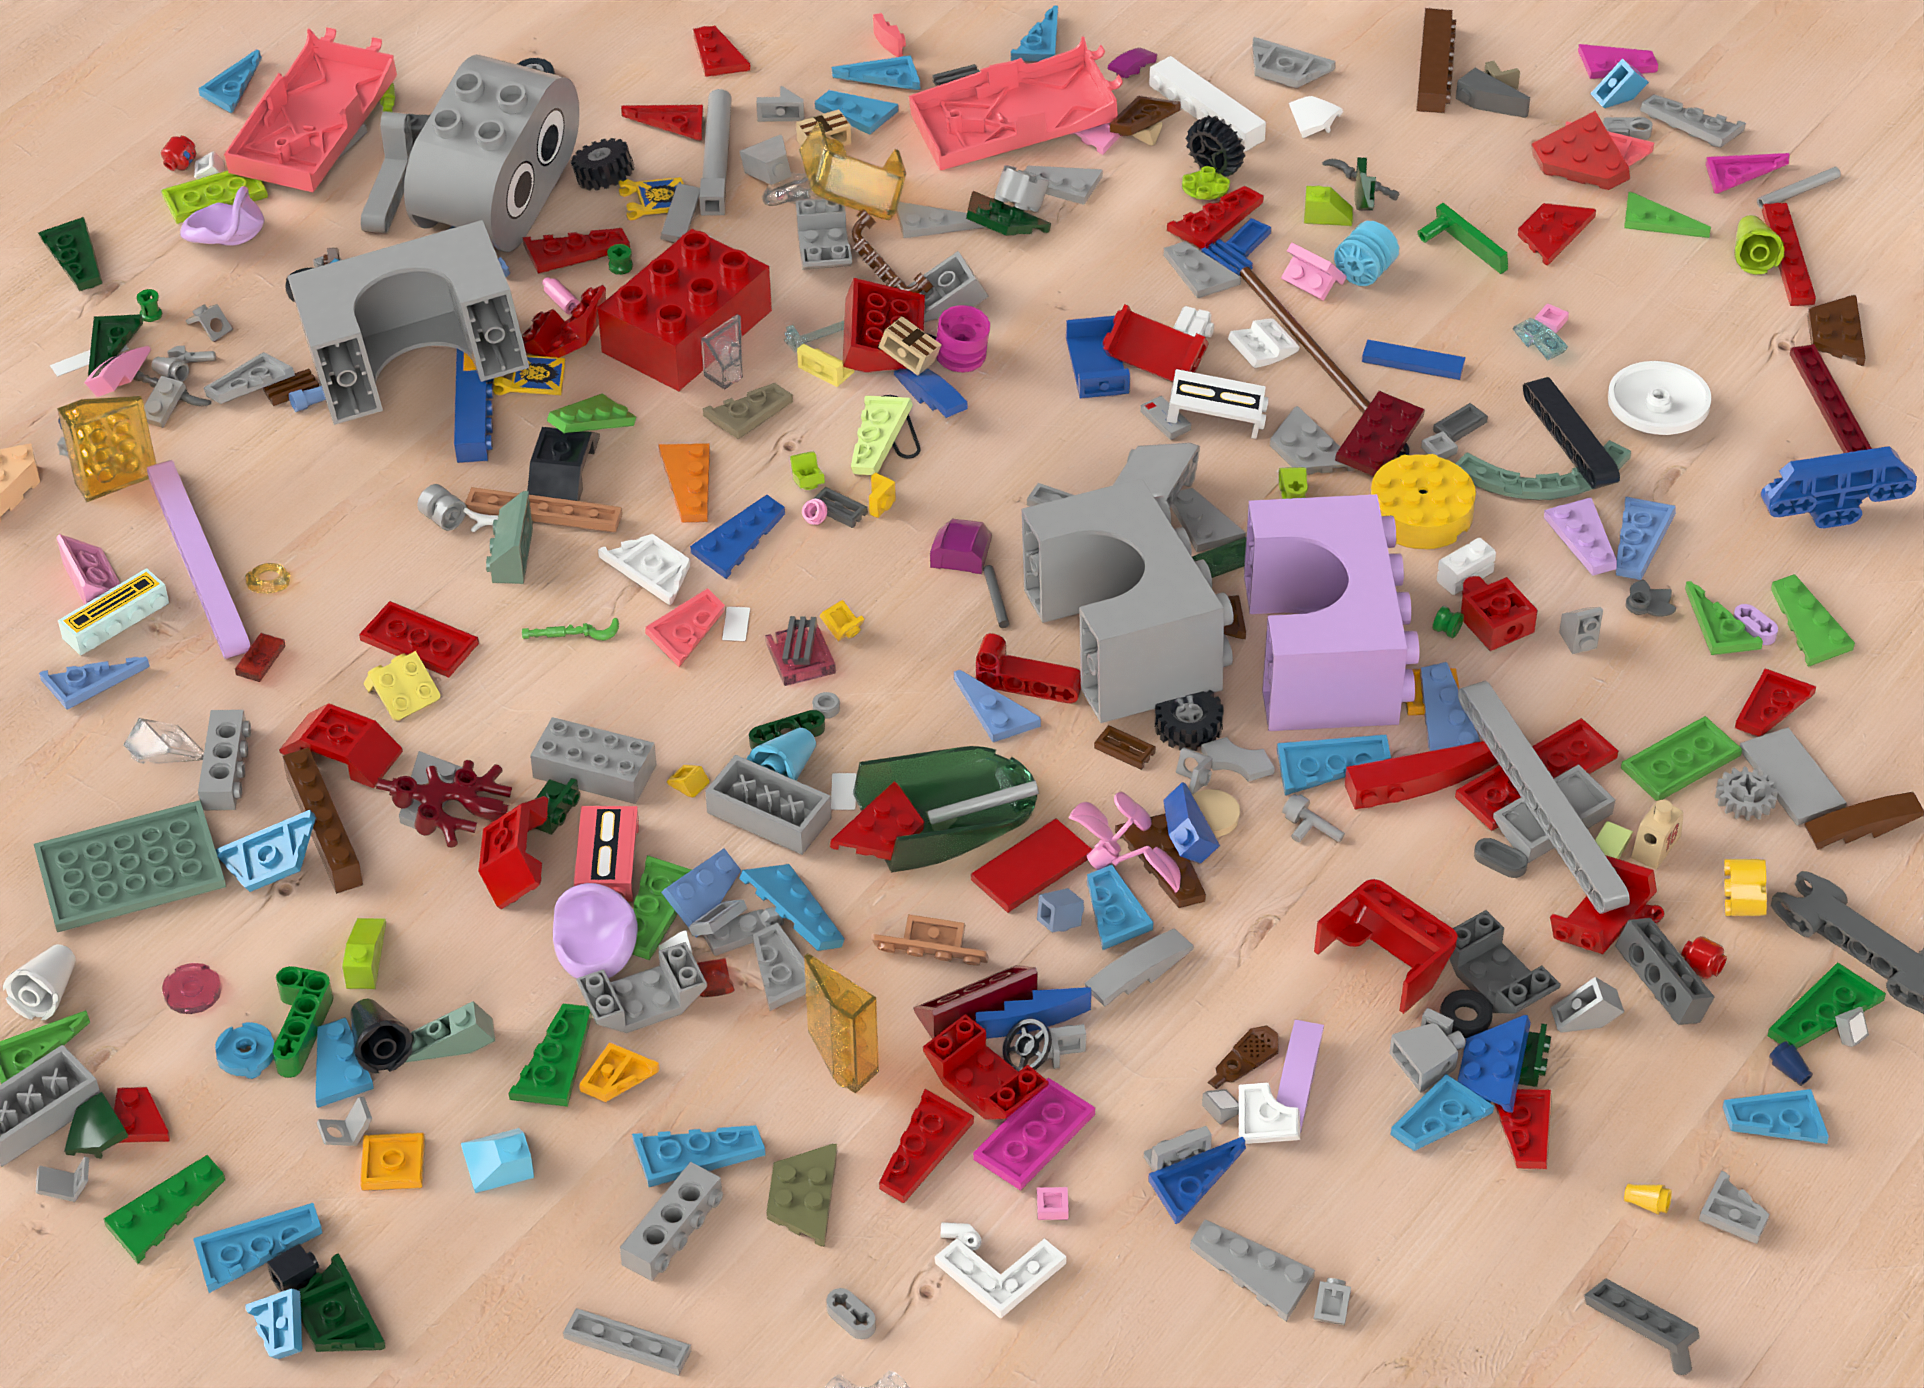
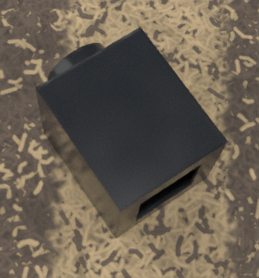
[267,1244,319,1292]

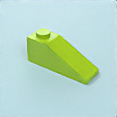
[342,918,386,989]

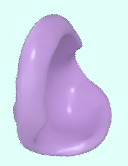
[180,186,264,246]
[553,883,638,978]

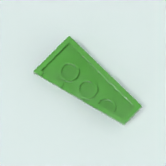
[1771,574,1855,667]
[632,855,691,960]

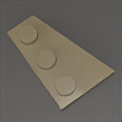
[703,383,793,439]

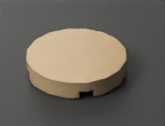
[1193,789,1240,837]

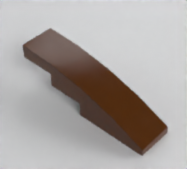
[1804,792,1924,850]

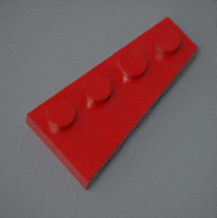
[1167,186,1264,249]
[522,228,630,274]

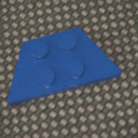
[1458,1015,1531,1112]

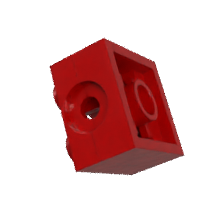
[1460,576,1538,651]

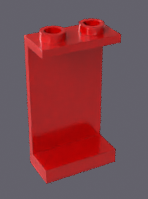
[1103,304,1209,382]
[1550,855,1657,955]

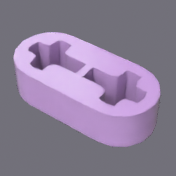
[1733,604,1778,645]

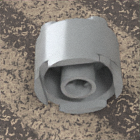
[994,165,1050,212]

